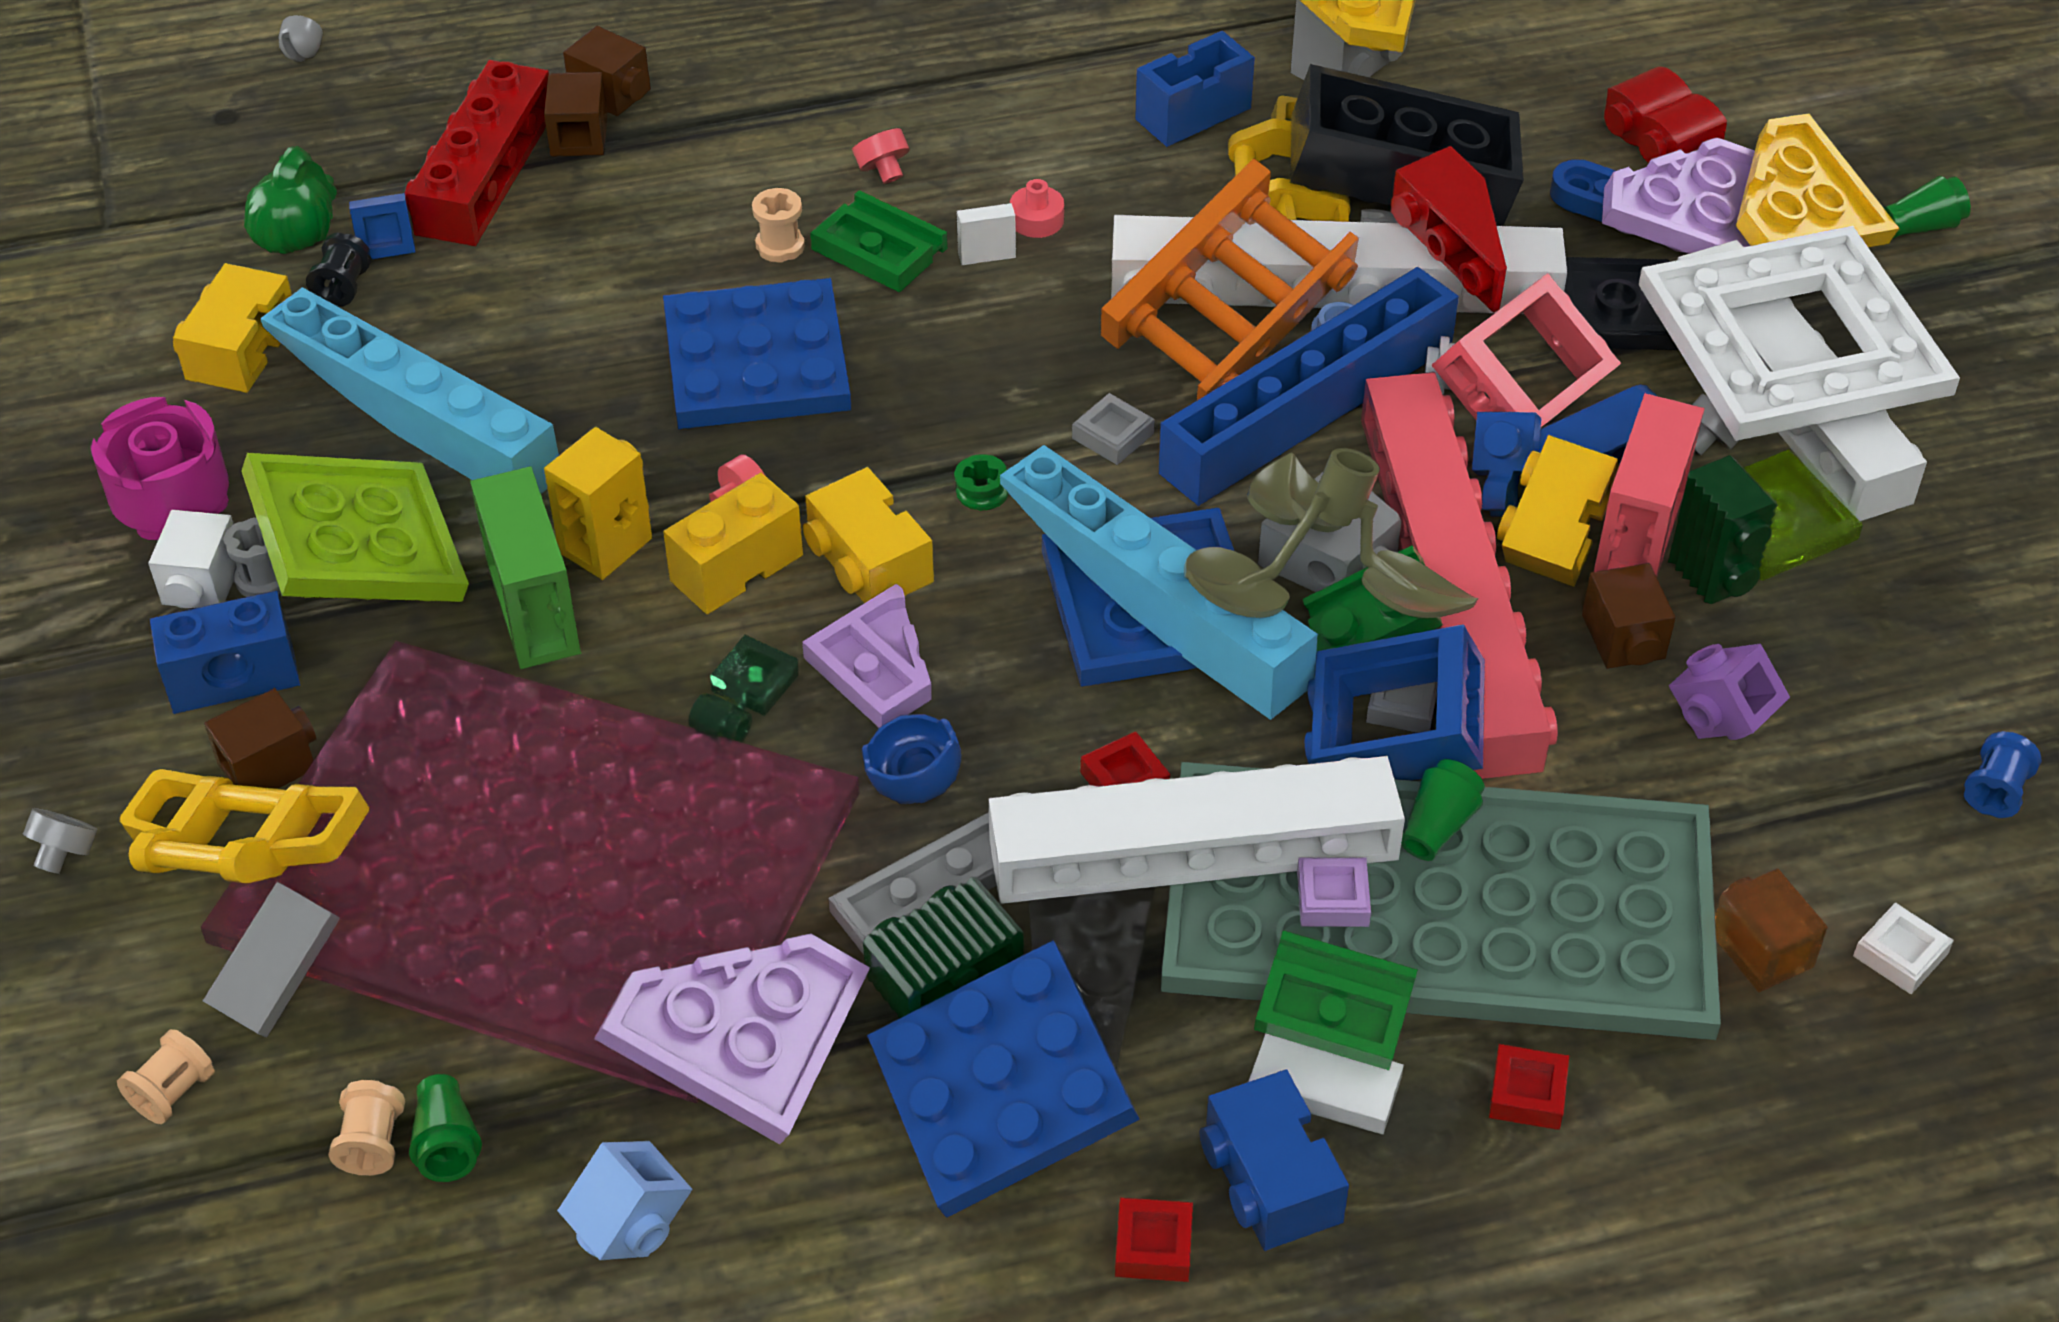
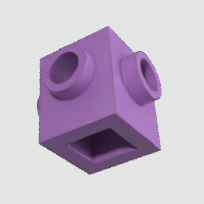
[1669,644,1790,740]

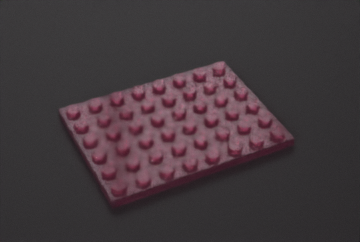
[200,641,860,1104]

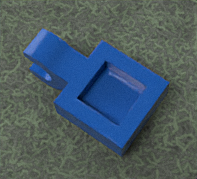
[1472,412,1542,517]

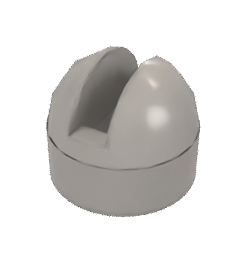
[278,15,323,62]

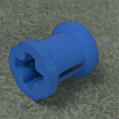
[1964,731,2042,818]

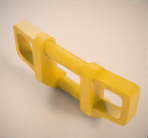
[1228,95,1351,222]
[120,769,369,883]

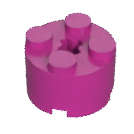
[91,397,229,540]

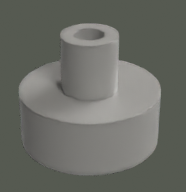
[1692,393,1739,456]
[23,808,98,874]

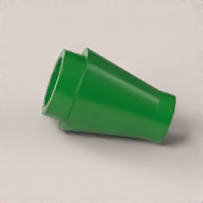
[1883,176,1971,238]
[1401,759,1485,861]
[409,1074,482,1182]

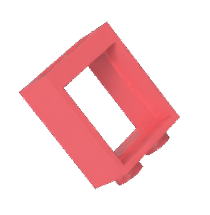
[1431,273,1621,427]
[1593,393,1705,577]

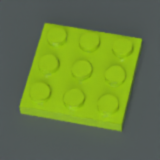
[241,453,469,602]

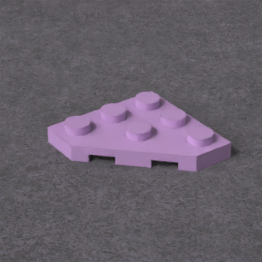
[1602,138,1755,254]
[594,934,870,1144]

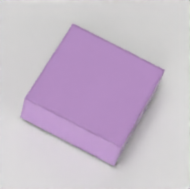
[1297,857,1371,927]

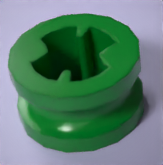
[954,454,1009,511]

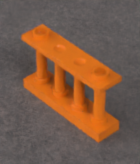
[1101,158,1359,400]

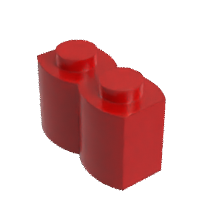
[1604,66,1727,163]

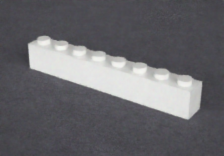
[1111,215,1567,314]

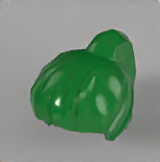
[244,146,337,254]

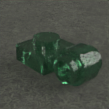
[688,635,799,749]

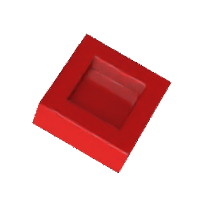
[1080,731,1171,787]
[1489,1044,1570,1130]
[1115,1197,1193,1282]

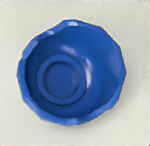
[862,714,961,804]

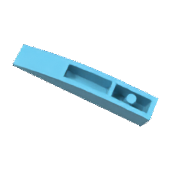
[260,287,559,494]
[1000,445,1318,720]

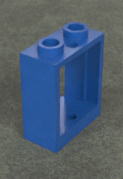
[1305,624,1485,780]

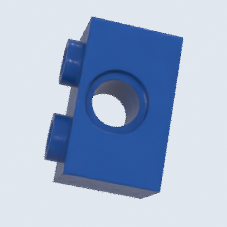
[150,591,300,714]

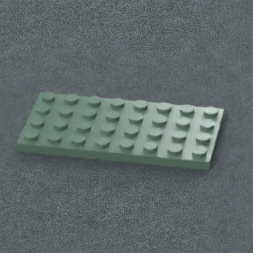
[1161,762,1721,1040]

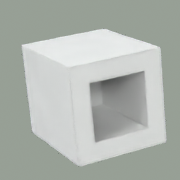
[148,510,237,609]

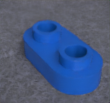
[1550,159,1616,222]

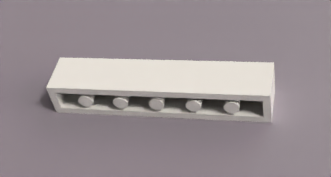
[1678,240,1927,524]
[989,756,1405,904]

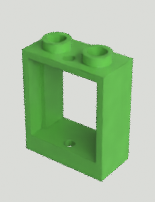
[470,466,581,669]

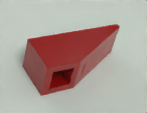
[1391,146,1507,313]

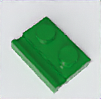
[810,190,948,293]
[1303,545,1443,651]
[1254,930,1418,1070]

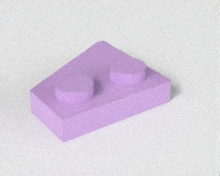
[802,584,932,728]

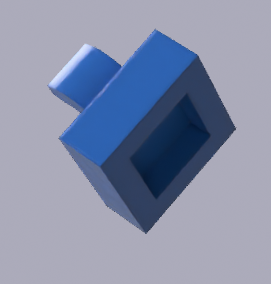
[349,193,416,259]

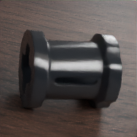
[306,233,372,307]

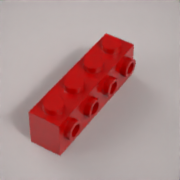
[405,60,549,247]

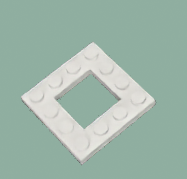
[1639,226,1960,441]

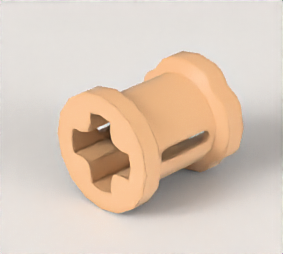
[752,188,805,263]
[117,1029,215,1125]
[328,1080,405,1176]

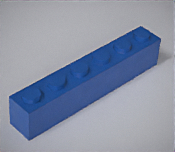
[1159,267,1459,506]

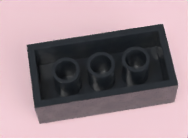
[1290,64,1524,226]

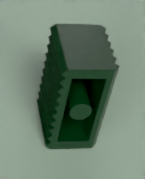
[1668,455,1779,604]
[863,877,1024,1019]

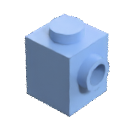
[557,1141,693,1260]

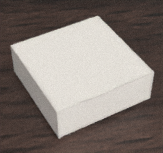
[957,203,1016,265]
[1853,902,1954,994]

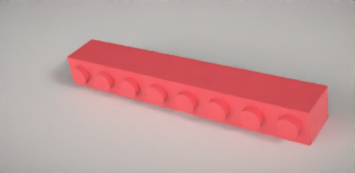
[1361,372,1558,779]

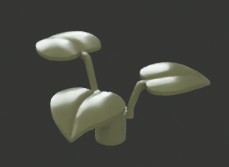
[1184,448,1478,618]

